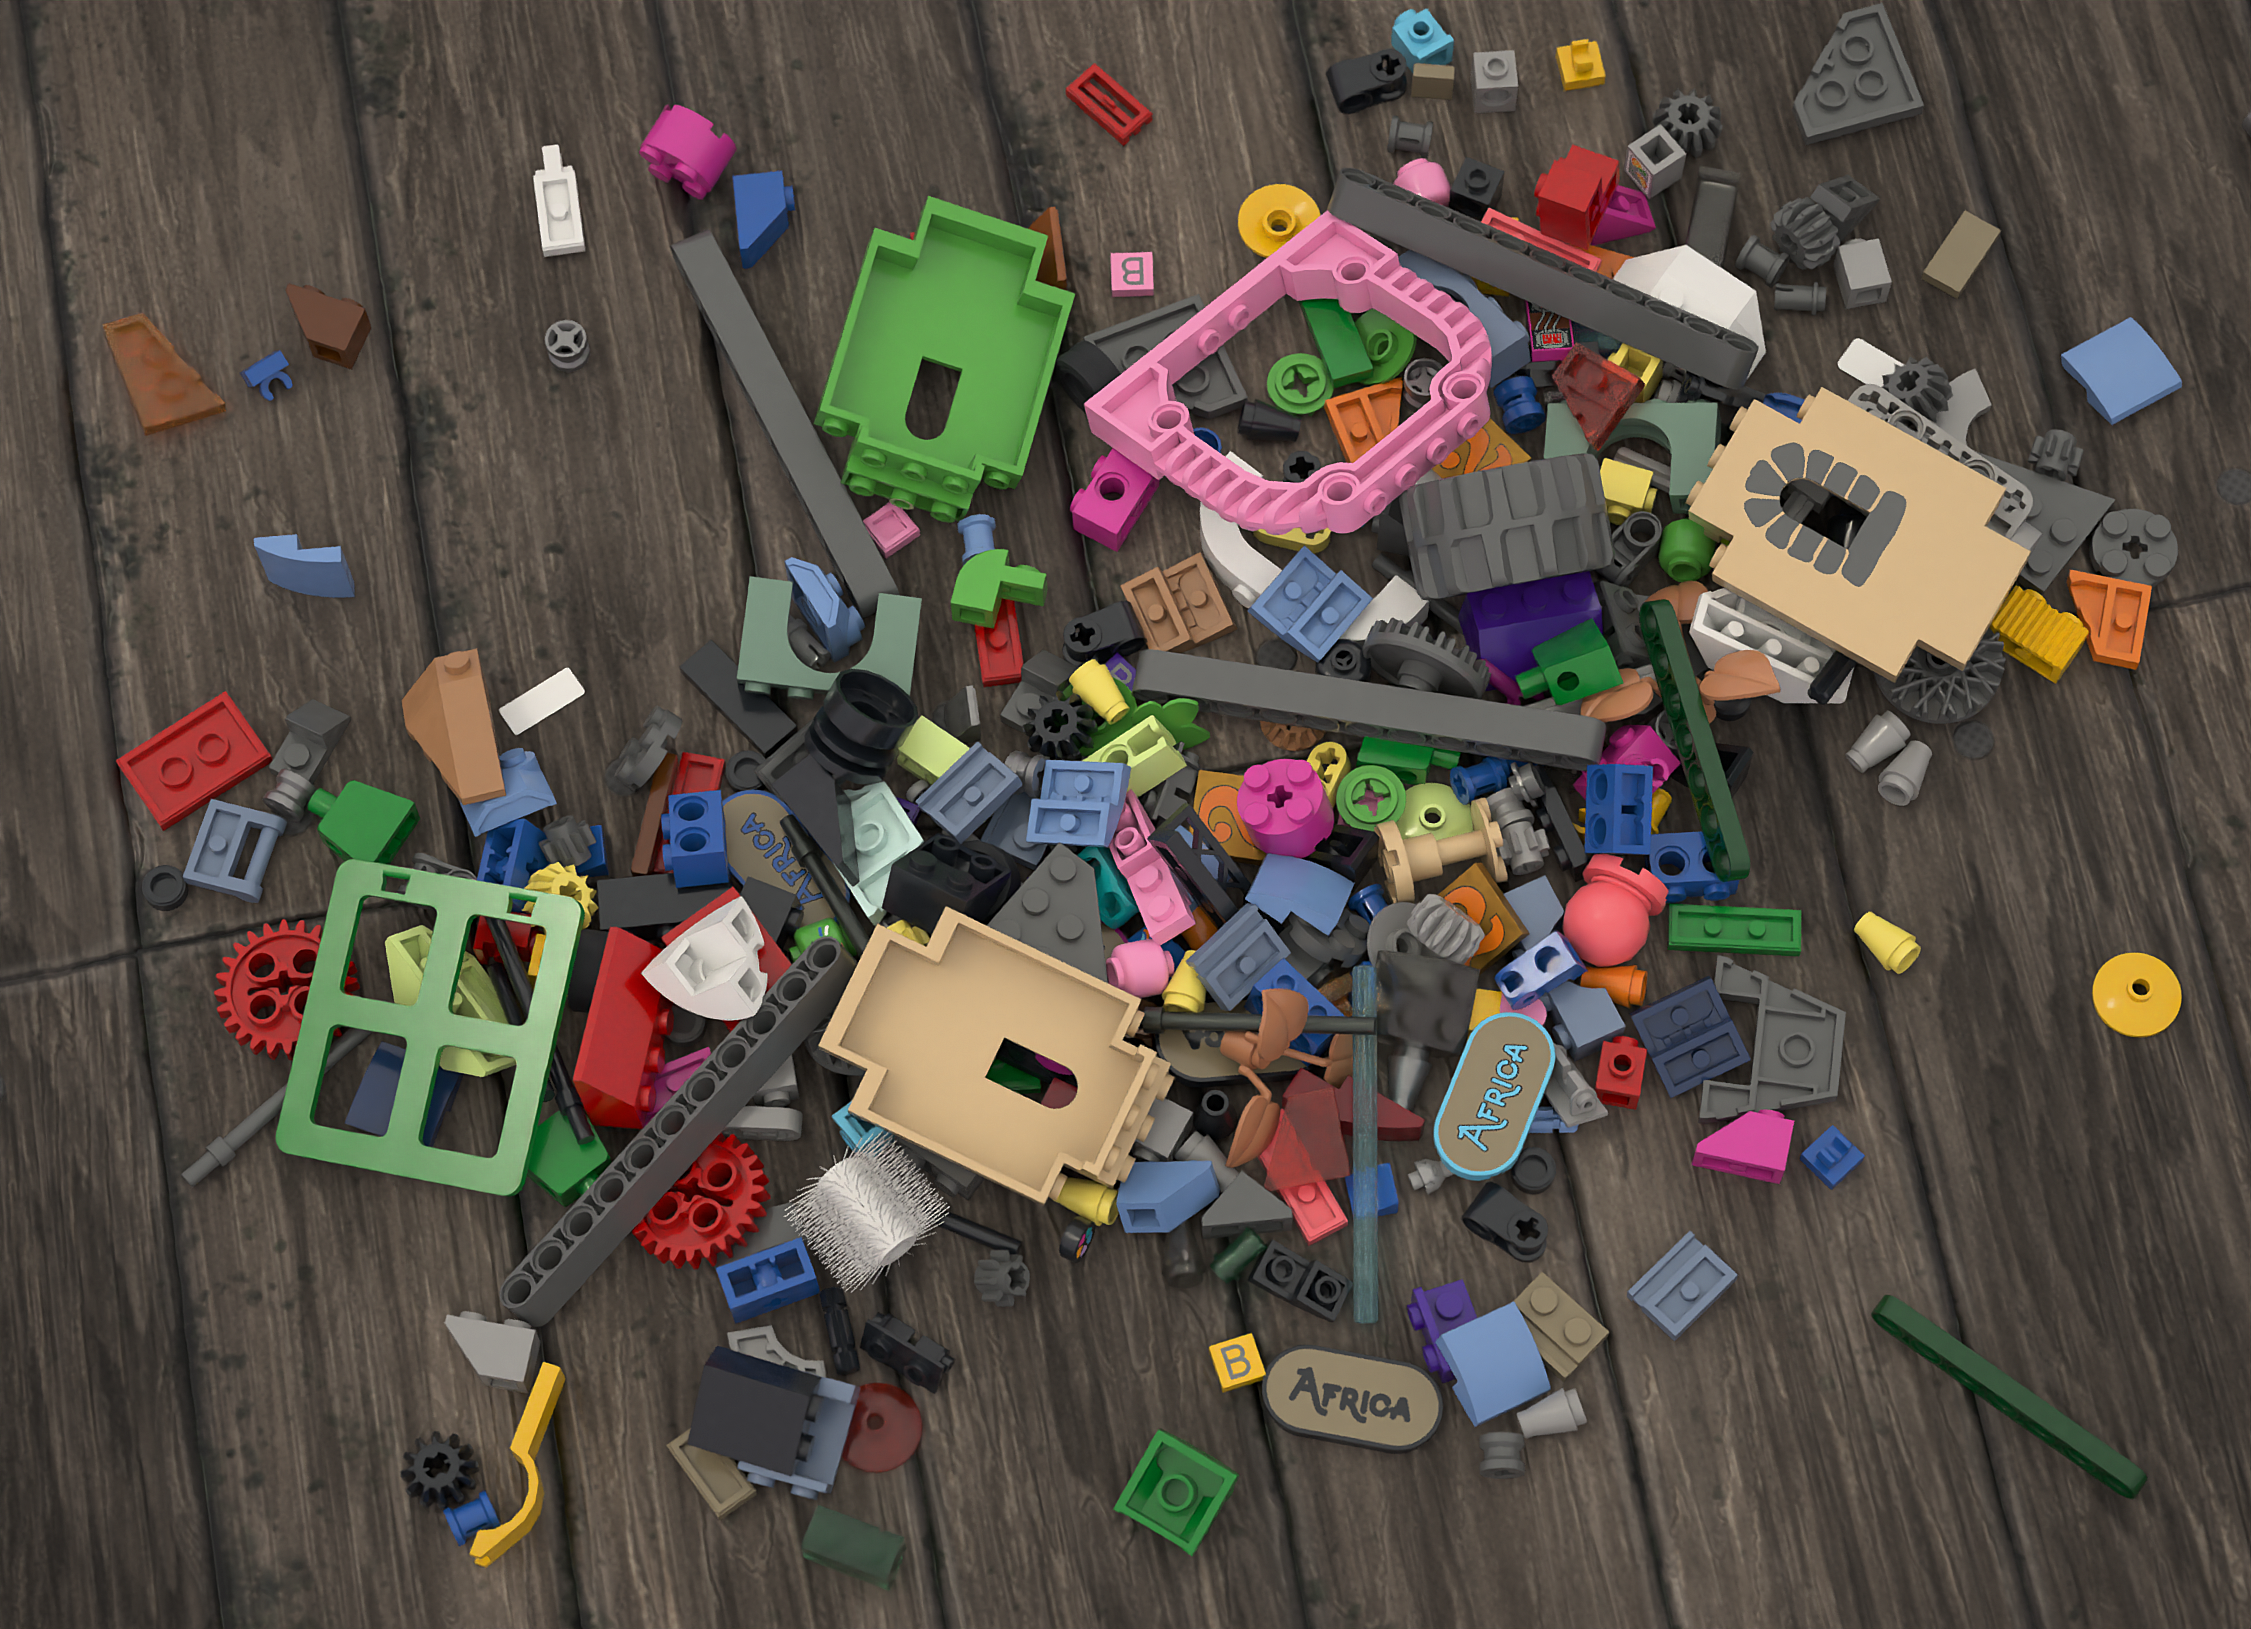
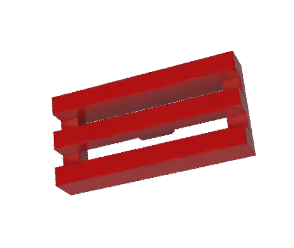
[1066,63,1153,146]

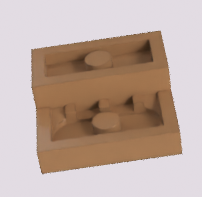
[1121,552,1237,653]

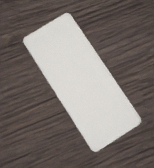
[499,668,585,735]

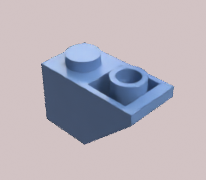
[1116,1160,1220,1233]

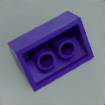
[1458,571,1603,691]

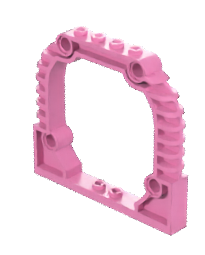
[1084,210,1492,535]

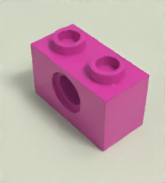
[1070,448,1159,552]

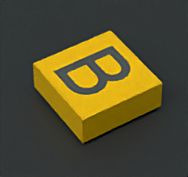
[1209,1333,1266,1392]

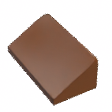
[1028,207,1067,291]

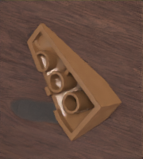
[402,649,506,805]

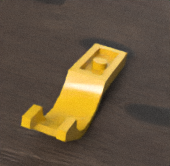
[470,1362,565,1568]

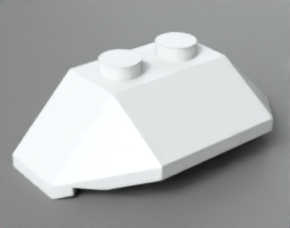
[1613,245,1766,381]
[1689,588,1854,704]

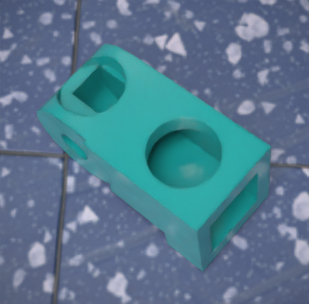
[1077,846,1139,930]

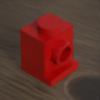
[473,912,544,965]
[1594,1036,1647,1110]

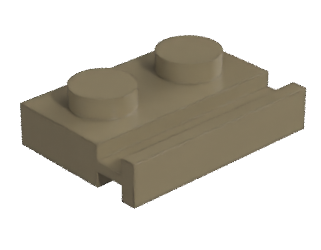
[1513,1272,1609,1382]

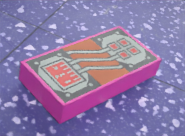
[1525,300,1575,362]

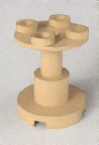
[1374,797,1508,904]

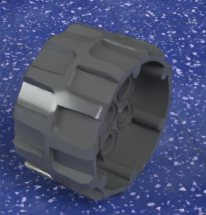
[1399,453,1615,601]

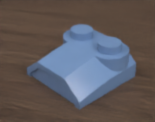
[784,557,865,663]
[458,748,557,837]

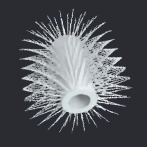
[784,1131,950,1293]

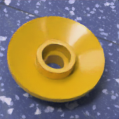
[1238,184,1320,258]
[2092,953,2182,1037]

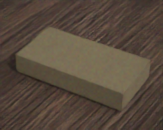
[1921,210,2001,299]
[667,1429,757,1521]

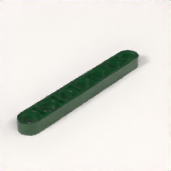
[1639,599,1750,882]
[1871,1295,2147,1499]

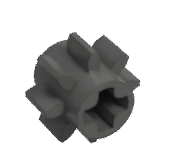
[2028,429,2084,481]
[539,815,597,868]
[974,1250,1030,1306]

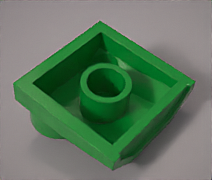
[1113,1429,1240,1556]

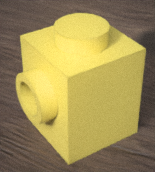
[1602,343,1663,403]
[1600,458,1658,525]

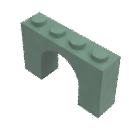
[1544,399,1721,514]
[737,576,922,700]

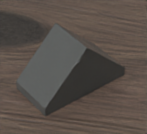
[1202,1171,1292,1239]

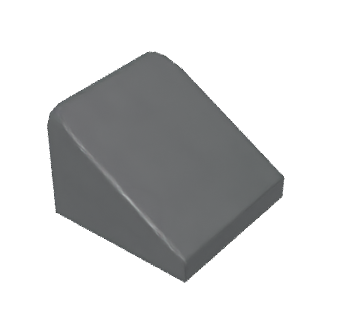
[944,685,981,744]

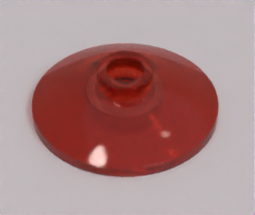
[842,1383,922,1473]

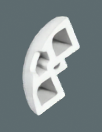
[641,896,768,1020]

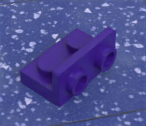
[1406,1279,1477,1384]

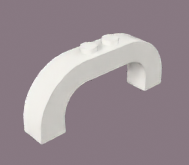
[1200,451,1429,646]

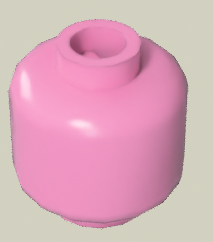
[1394,158,1451,207]
[1105,939,1174,999]

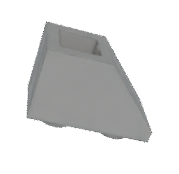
[445,1311,541,1394]

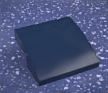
[1629,976,1751,1098]
[345,1041,464,1147]

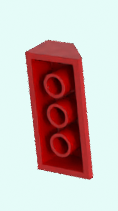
[573,927,674,1129]

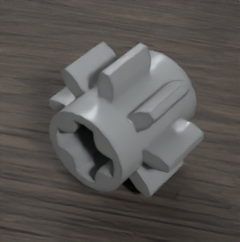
[1496,821,1550,875]

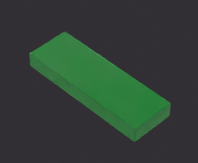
[1298,299,1373,388]
[1667,904,1801,956]

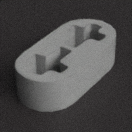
[721,1106,803,1141]

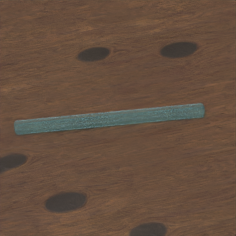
[1352,965,1378,1324]

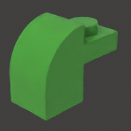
[951,549,1047,629]

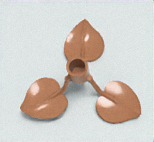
[1580,581,1781,724]
[1220,988,1369,1168]

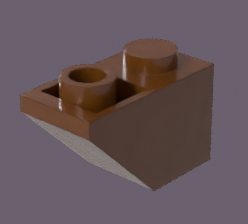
[285,283,372,370]

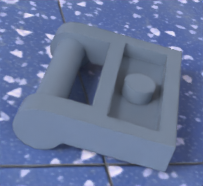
[183,799,287,903]

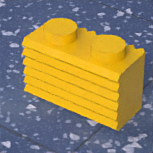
[1989,586,2089,684]

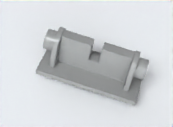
[1544,1043,1608,1128]

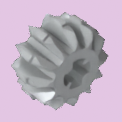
[1407,894,1485,965]

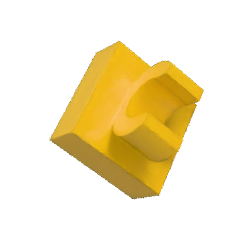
[1556,39,1605,91]

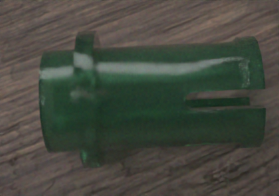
[1209,1226,1268,1284]

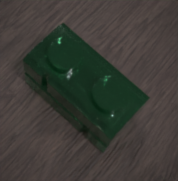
[801,1505,907,1590]

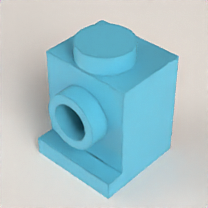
[1391,8,1454,73]
[832,1101,896,1159]

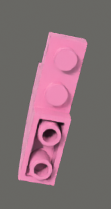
[1109,789,1196,945]

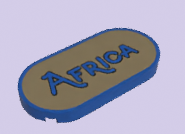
[722,790,851,936]

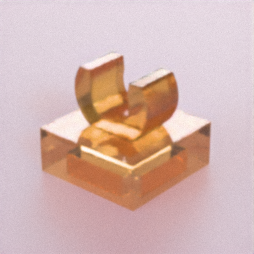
[1317,972,1357,1017]

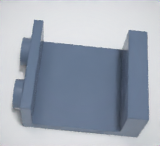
[737,1369,861,1500]

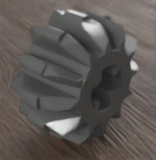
[1652,88,1723,160]
[1770,197,1840,270]
[1882,356,1953,427]

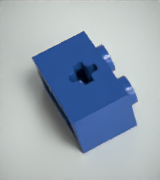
[477,818,550,915]
[716,1237,820,1324]

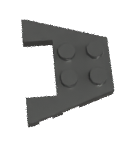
[1698,955,1846,1124]

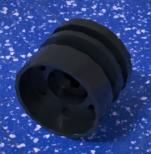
[804,669,919,785]

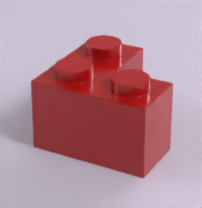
[1534,144,1620,250]

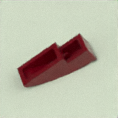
[1282,1068,1425,1141]

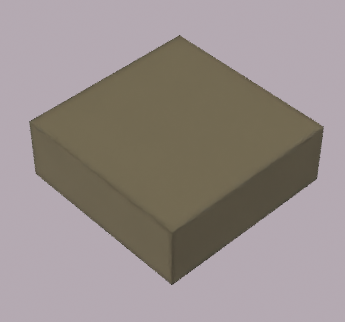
[1411,63,1455,100]

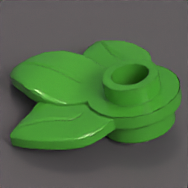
[1131,698,1210,750]

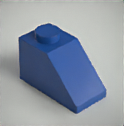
[733,171,795,269]

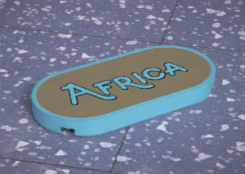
[1433,1012,1555,1181]

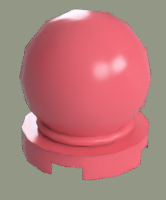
[1562,853,1669,967]

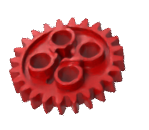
[214,919,360,1061]
[632,1132,771,1270]

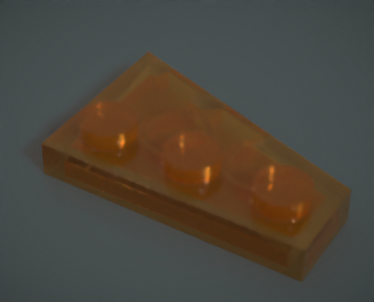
[103,313,226,436]

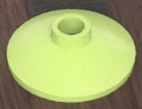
[1396,783,1474,840]

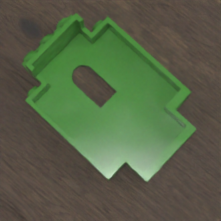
[813,196,1075,523]

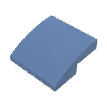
[2061,317,2182,425]
[254,534,355,598]
[1247,545,1373,662]
[1026,760,1131,847]
[1245,853,1355,935]
[1435,1302,1551,1427]

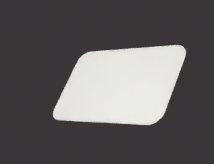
[1838,339,1904,387]

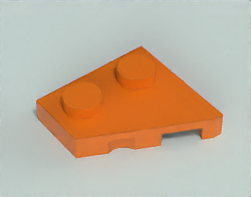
[2066,570,2152,670]

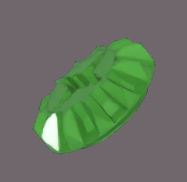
[1267,353,1334,416]
[1336,765,1406,831]

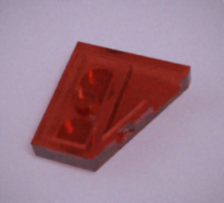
[1552,342,1646,451]

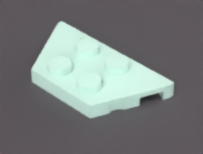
[834,781,925,926]

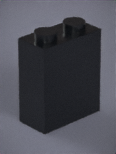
[687,1346,824,1476]

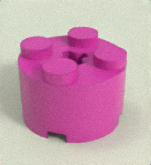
[639,104,737,200]
[1237,759,1334,859]

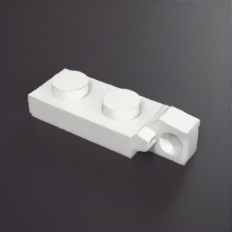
[533,145,586,257]

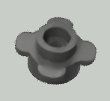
[1509,762,1546,807]

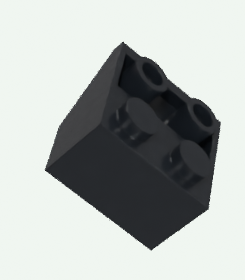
[882,833,1012,934]

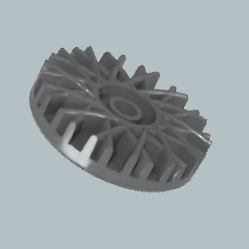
[1362,618,1492,700]
[1874,626,2006,724]

